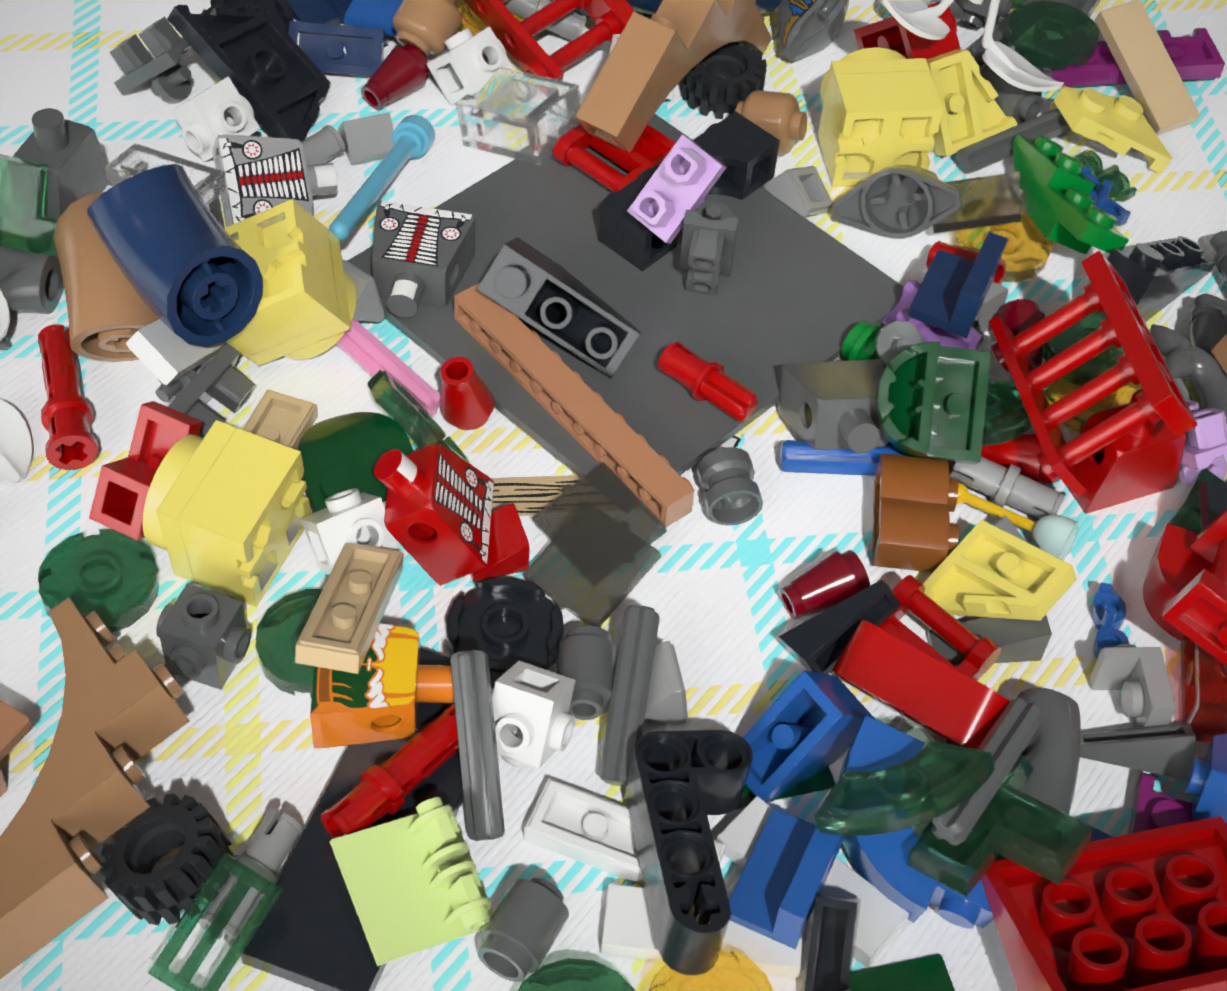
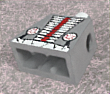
[212,134,338,227]

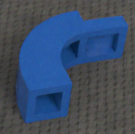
[836,715,994,929]

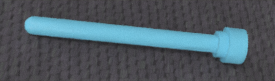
[329,115,435,241]

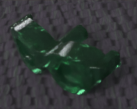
[1074,150,1137,202]

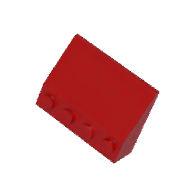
[979,816,1227,991]

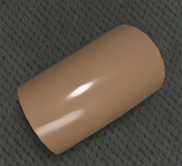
[53,192,159,362]

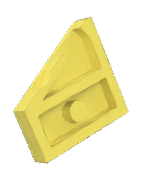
[926,49,1018,157]
[1053,86,1173,173]
[923,519,1077,621]

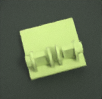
[330,797,494,966]

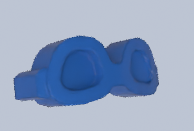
[1081,166,1131,226]
[1091,583,1129,658]

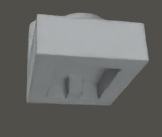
[1089,644,1177,728]

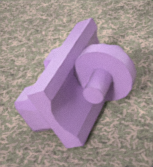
[627,134,727,244]
[1178,399,1227,492]

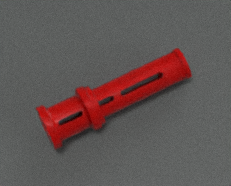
[38,324,98,470]

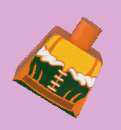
[310,623,454,748]

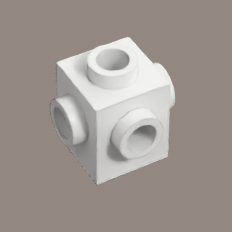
[426,26,513,105]
[171,76,261,162]
[300,488,400,575]
[492,661,576,769]

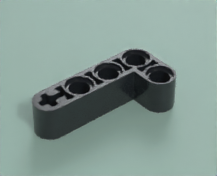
[625,730,753,976]

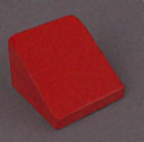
[470,503,530,583]

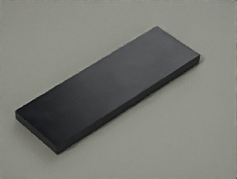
[240,648,502,991]

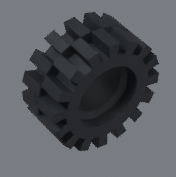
[680,41,767,119]
[100,793,234,925]

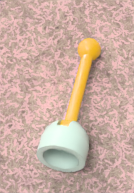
[956,483,1080,561]

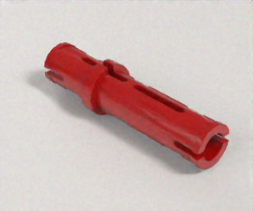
[321,702,459,839]

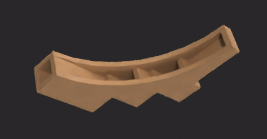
[575,0,772,153]
[0,598,190,979]

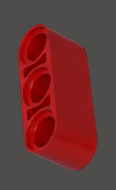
[831,620,1010,755]

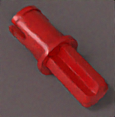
[658,341,758,421]

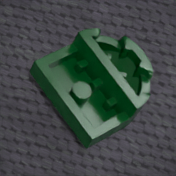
[876,341,991,465]
[298,412,414,513]

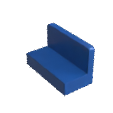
[729,802,852,950]

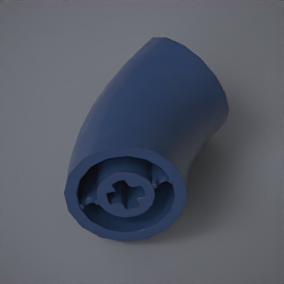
[87,164,263,347]

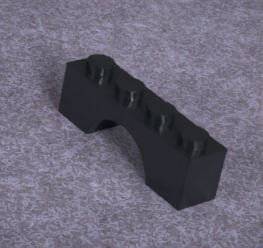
[598,111,780,271]

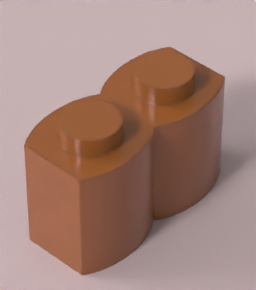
[872,453,959,573]

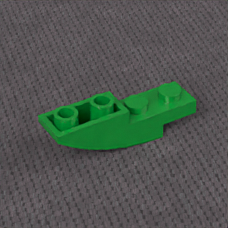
[1013,134,1129,255]

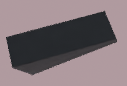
[778,580,901,674]
[804,893,861,991]

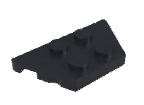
[167,4,331,142]

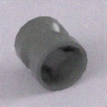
[697,447,763,526]

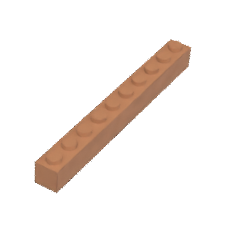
[454,282,695,528]

